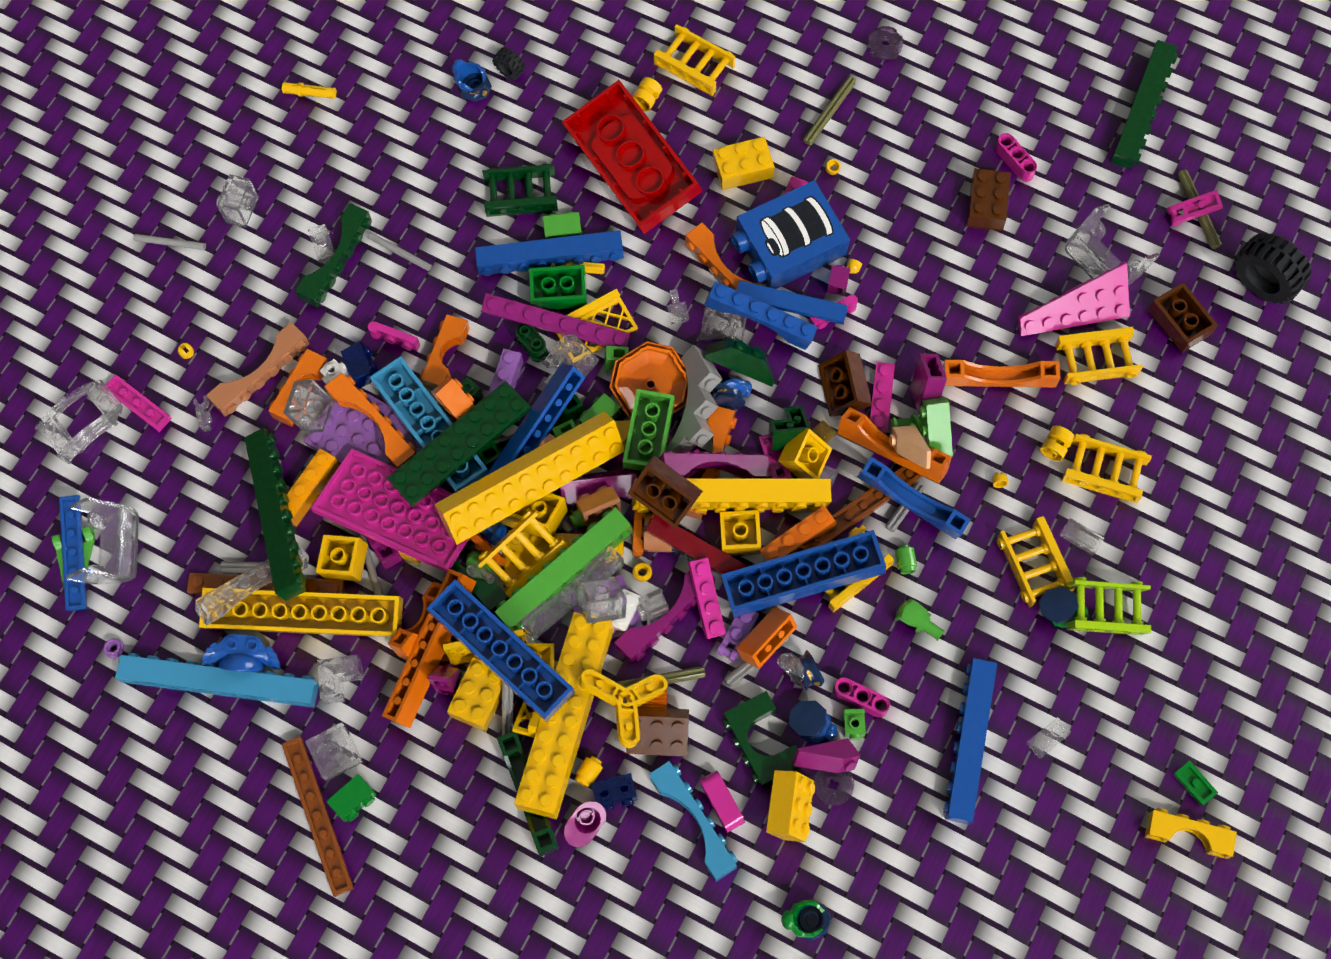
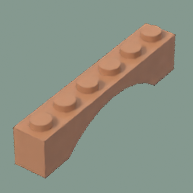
[206,322,309,417]

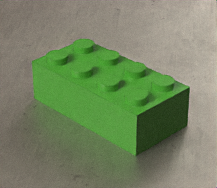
[623,389,675,471]

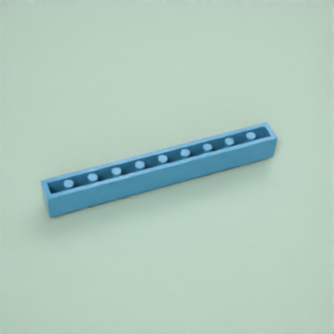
[115,653,319,708]

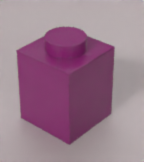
[827,265,850,296]

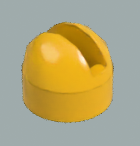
[826,159,841,175]
[846,259,862,274]
[178,343,194,359]
[992,472,1009,488]

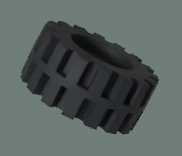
[492,47,526,80]

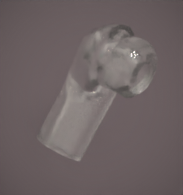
[466,564,495,584]

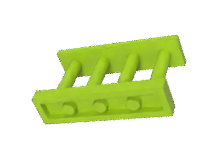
[1067,577,1151,635]

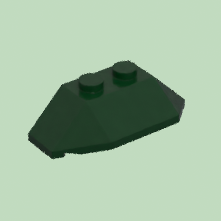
[704,338,774,387]

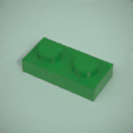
[1173,760,1218,807]

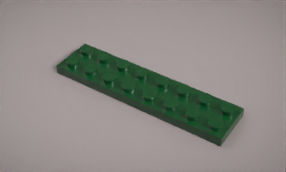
[387,381,531,508]

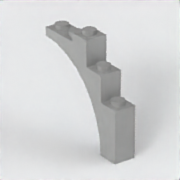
[666,345,722,453]

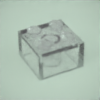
[216,174,259,228]
[283,379,334,433]
[575,576,627,623]
[305,722,363,781]

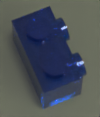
[340,341,379,388]
[591,773,638,812]

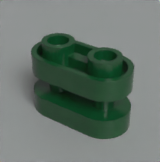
[516,324,548,363]

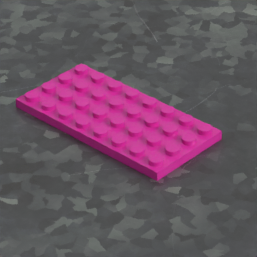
[311,449,469,573]

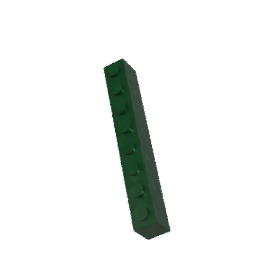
[1111,40,1178,170]

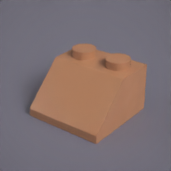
[576,486,621,526]

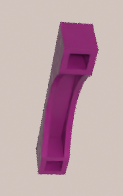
[658,451,772,479]
[614,571,715,664]

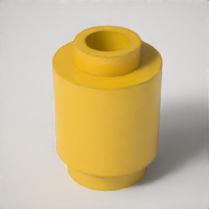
[575,756,603,788]

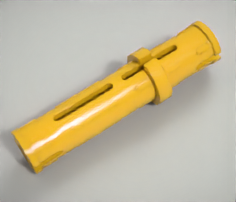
[282,82,337,99]

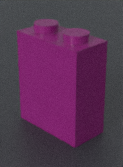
[910,354,947,413]

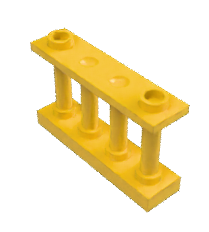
[654,24,735,96]
[1055,327,1143,385]
[1062,434,1152,504]
[478,508,568,598]
[997,516,1076,608]
[825,525,894,613]

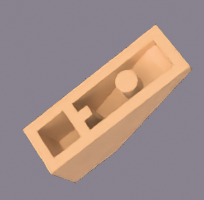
[889,425,931,469]

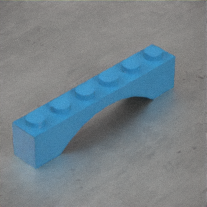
[649,761,738,882]

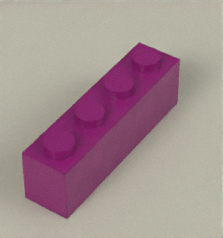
[560,469,637,506]

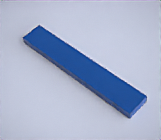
[737,280,848,325]
[59,495,87,612]

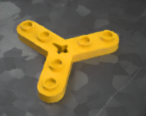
[579,669,668,748]

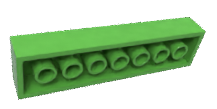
[495,507,633,631]

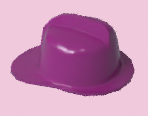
[564,801,606,847]

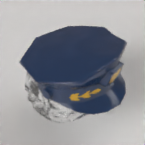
[777,650,824,691]

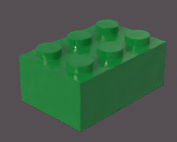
[529,265,587,310]

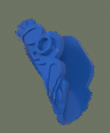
[202,634,281,672]

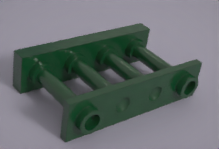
[482,164,558,217]

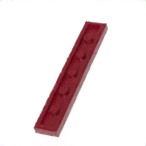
[644,513,749,574]

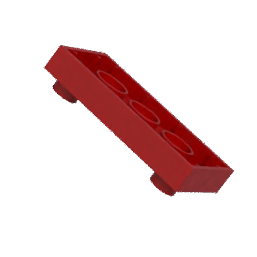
[562,80,703,234]

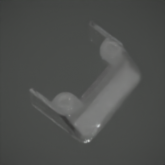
[1065,204,1160,286]
[66,497,139,585]

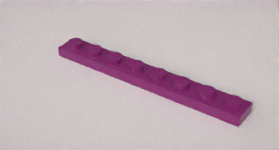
[481,293,630,347]

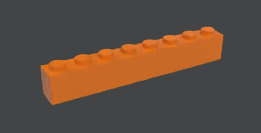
[382,569,476,728]

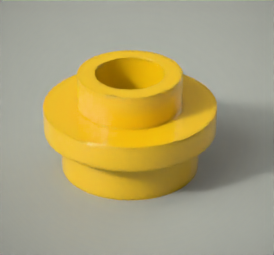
[633,562,652,582]

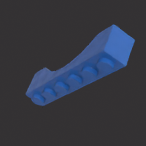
[704,281,817,350]
[857,457,971,539]

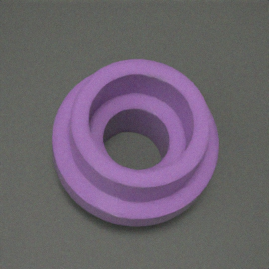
[104,638,124,658]

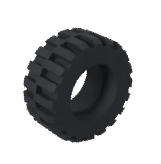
[1234,233,1311,304]

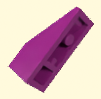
[428,664,462,696]
[792,738,861,773]

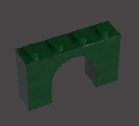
[722,691,802,788]

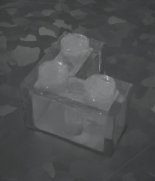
[317,655,363,704]

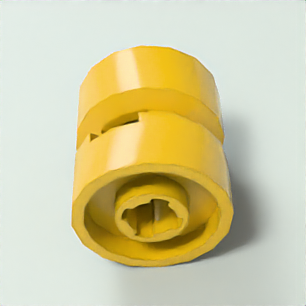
[632,77,662,111]
[1040,425,1075,462]

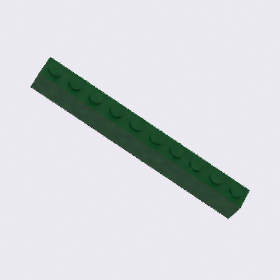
[244,428,306,601]

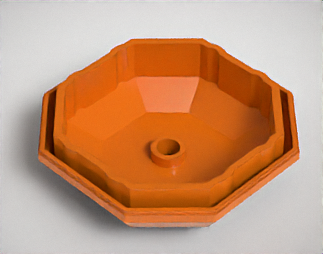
[609,341,688,420]

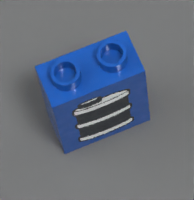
[731,180,850,289]

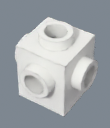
[320,359,349,384]

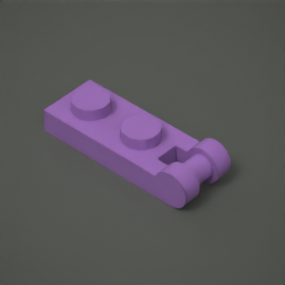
[716,612,759,662]

